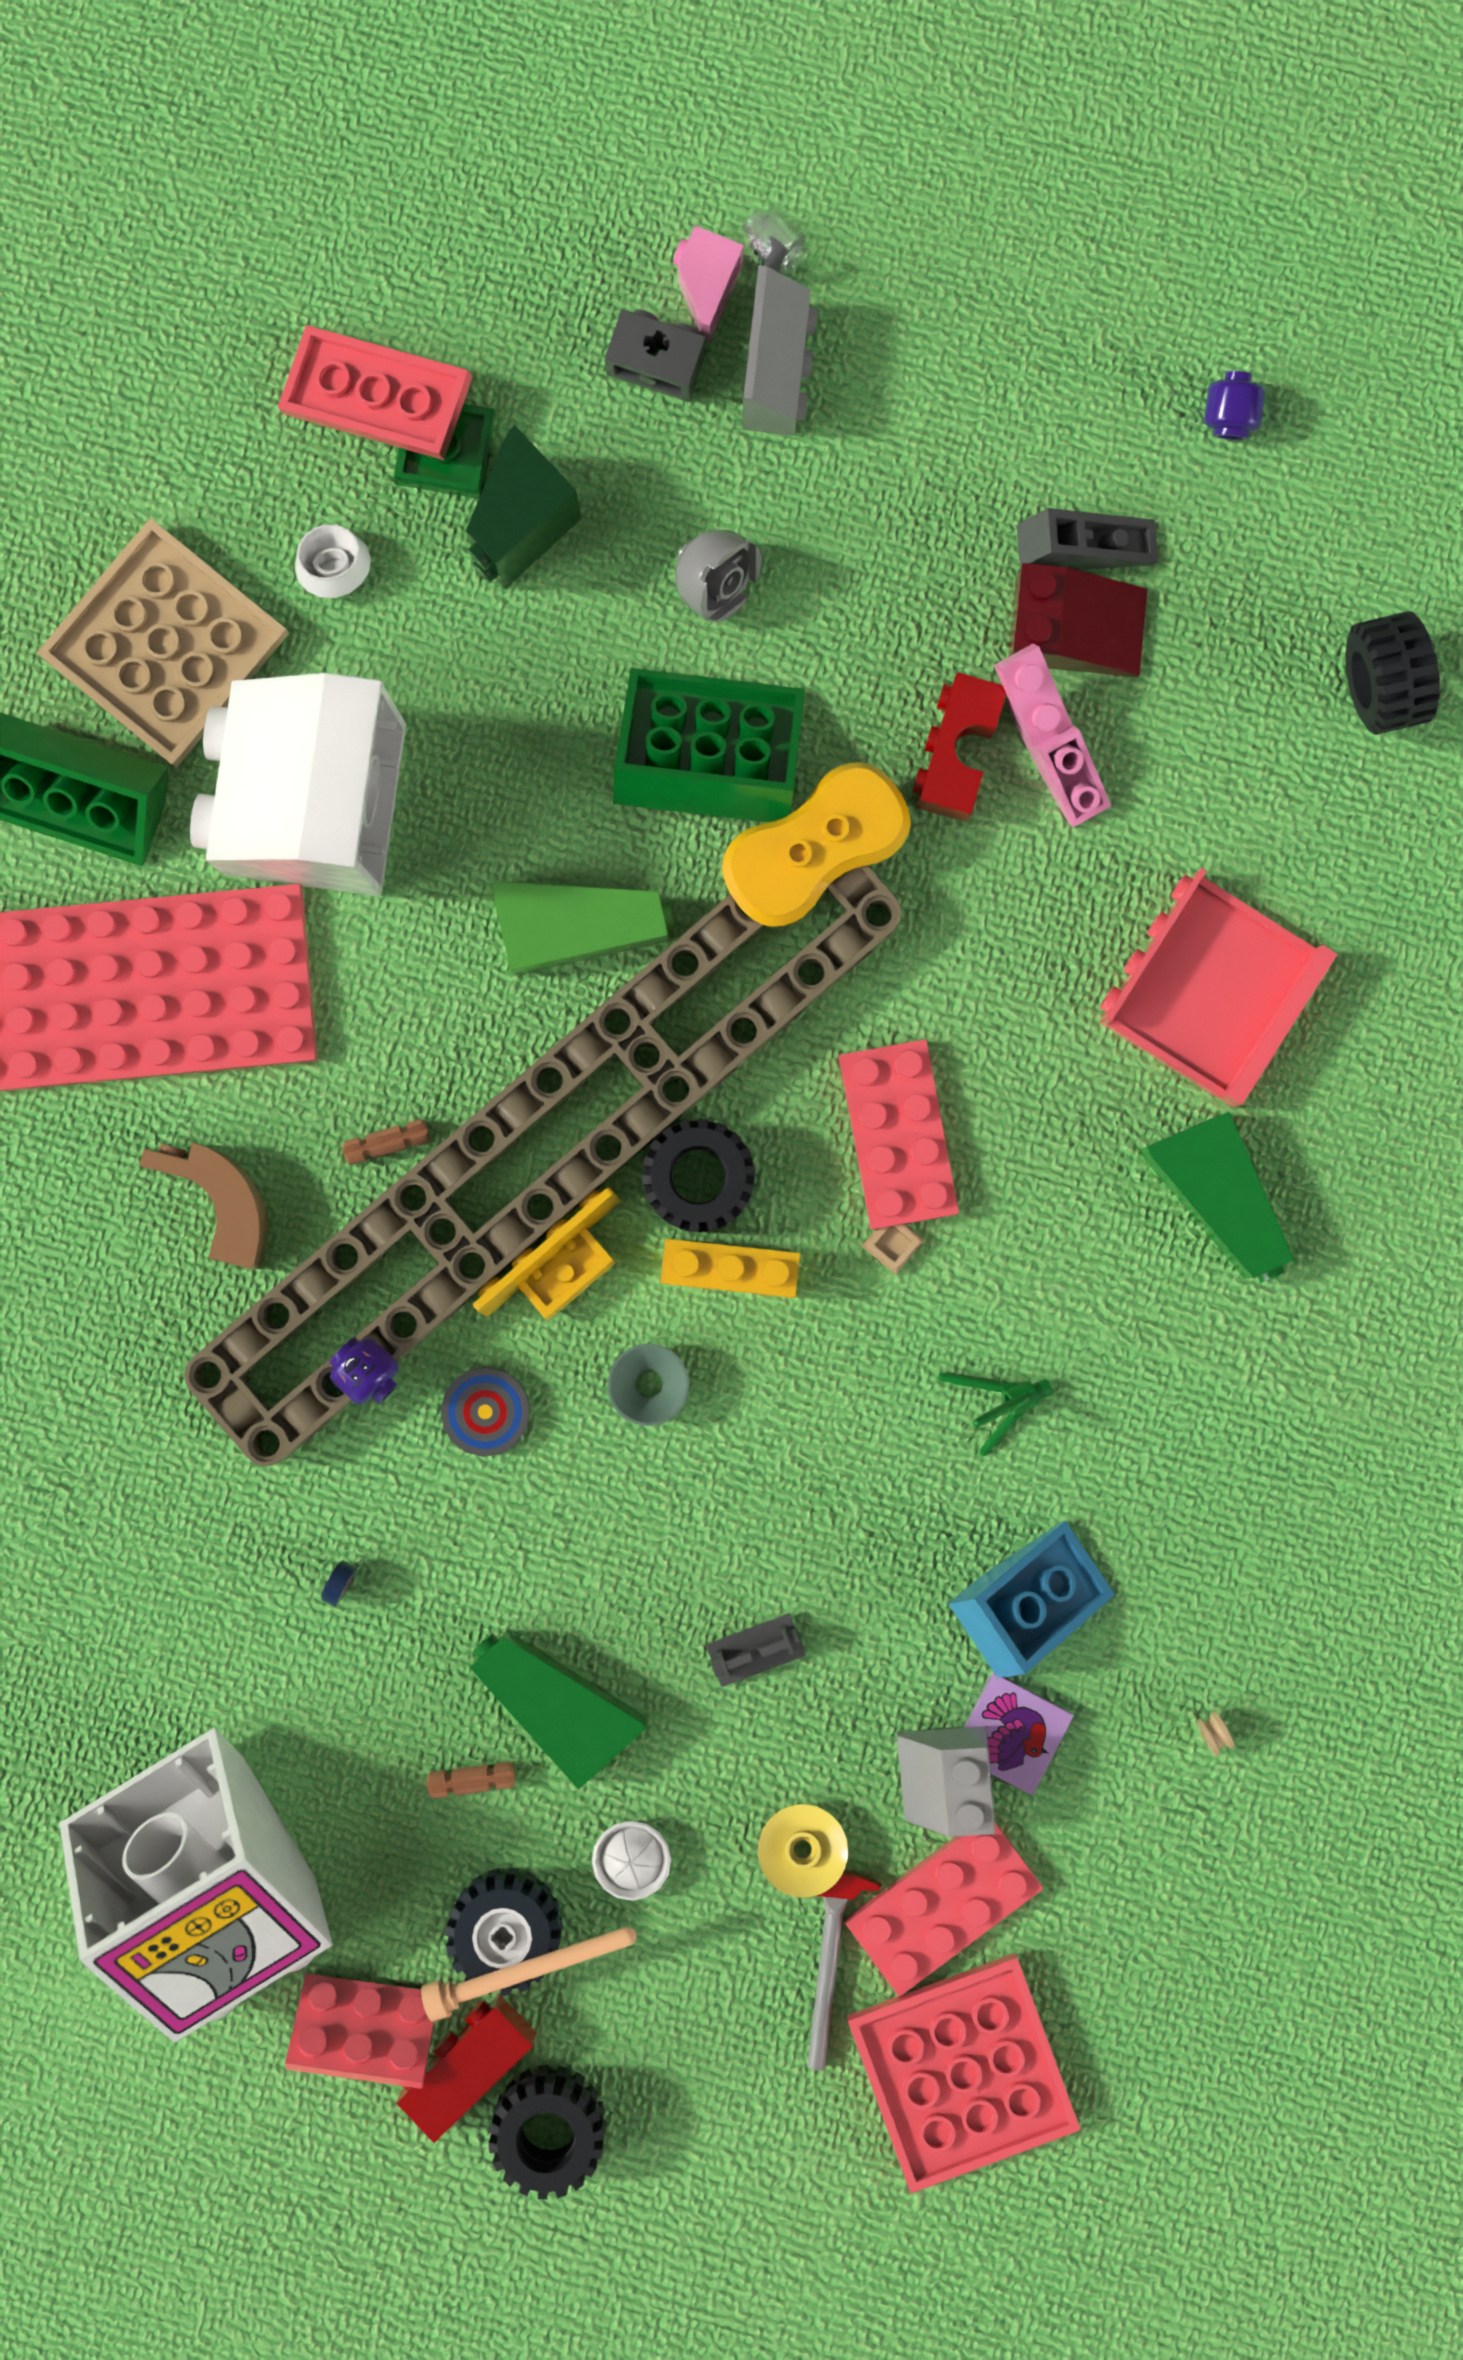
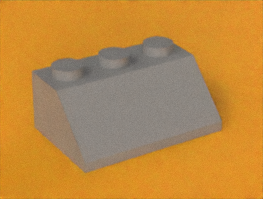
[743,265,818,436]

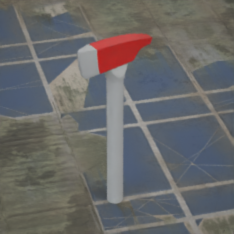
[807,1870,882,2070]

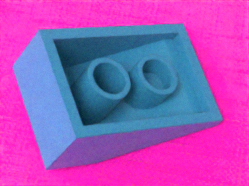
[948,1521,1115,1678]

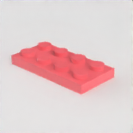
[277,325,472,460]
[838,1039,959,1230]
[845,1822,1044,1997]

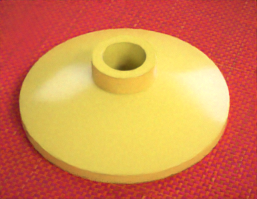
[758,1804,848,1898]

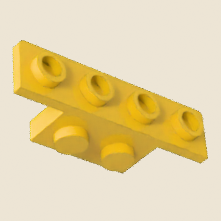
[473,1187,621,1321]

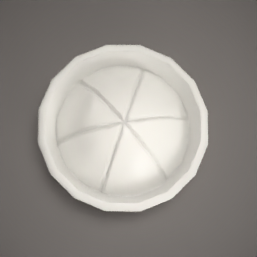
[295,524,371,598]
[592,1821,671,1901]

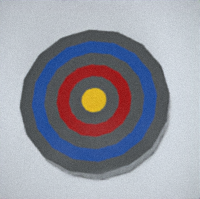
[440,1367,531,1457]

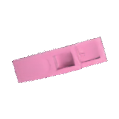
[994,644,1111,827]

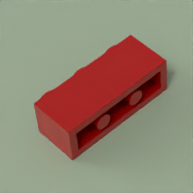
[396,1993,536,2143]

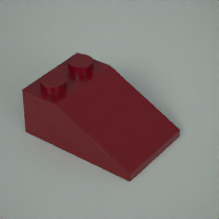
[1008,563,1148,677]

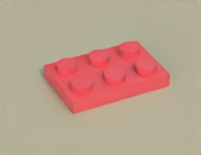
[285,1973,435,2089]

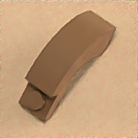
[140,1142,268,1269]

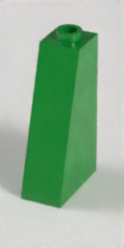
[1139,1112,1294,1283]
[469,1630,648,1790]

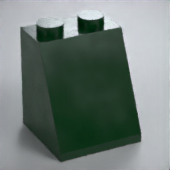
[465,425,582,590]

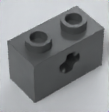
[604,309,706,402]

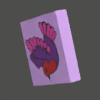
[963,1671,1074,1796]

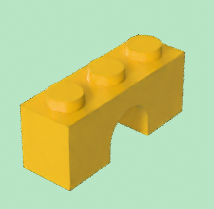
[660,1239,800,1298]

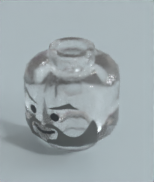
[742,206,807,276]

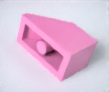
[673,225,744,343]

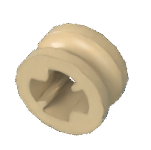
[1195,1710,1235,1757]

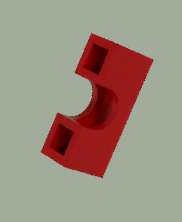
[912,672,1006,823]

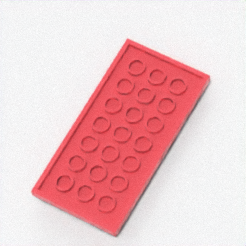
[0,884,318,1092]

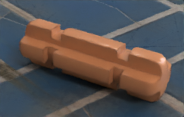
[343,1119,430,1165]
[427,1761,516,1799]

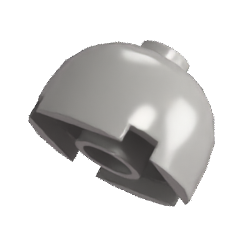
[675,530,762,623]

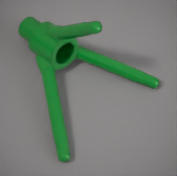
[938,1373,1053,1456]

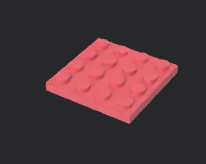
[847,1953,1081,2194]

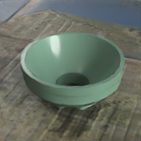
[607,1344,690,1426]

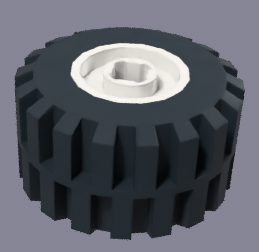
[445,1868,563,1996]

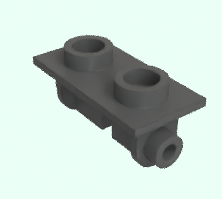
[706,1613,805,1687]

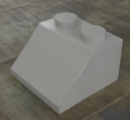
[897,1726,995,1837]

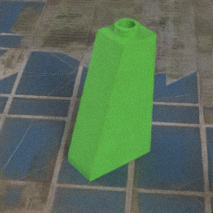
[491,881,675,976]

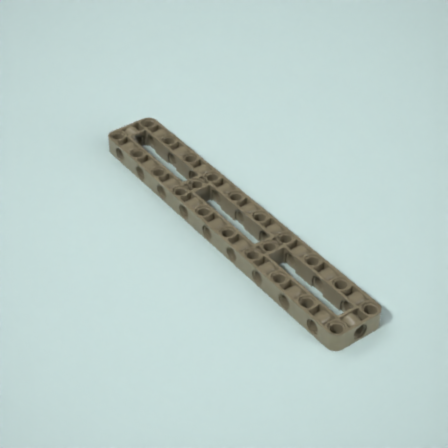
[184,866,902,1466]

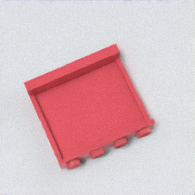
[1099,868,1338,1108]

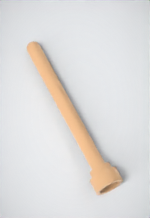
[421,1927,637,2022]

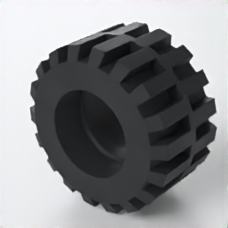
[1345,611,1440,735]
[642,1119,755,1233]
[488,2065,606,2200]

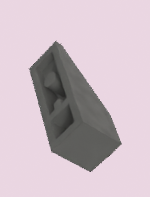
[1016,508,1158,570]

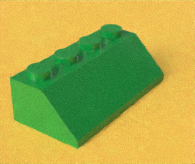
[0,712,168,866]

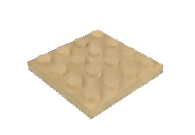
[36,518,289,768]

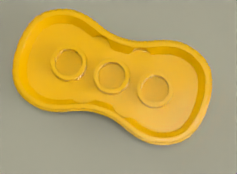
[722,762,911,927]

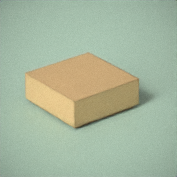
[861,1224,924,1275]

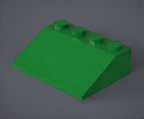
[613,668,805,822]

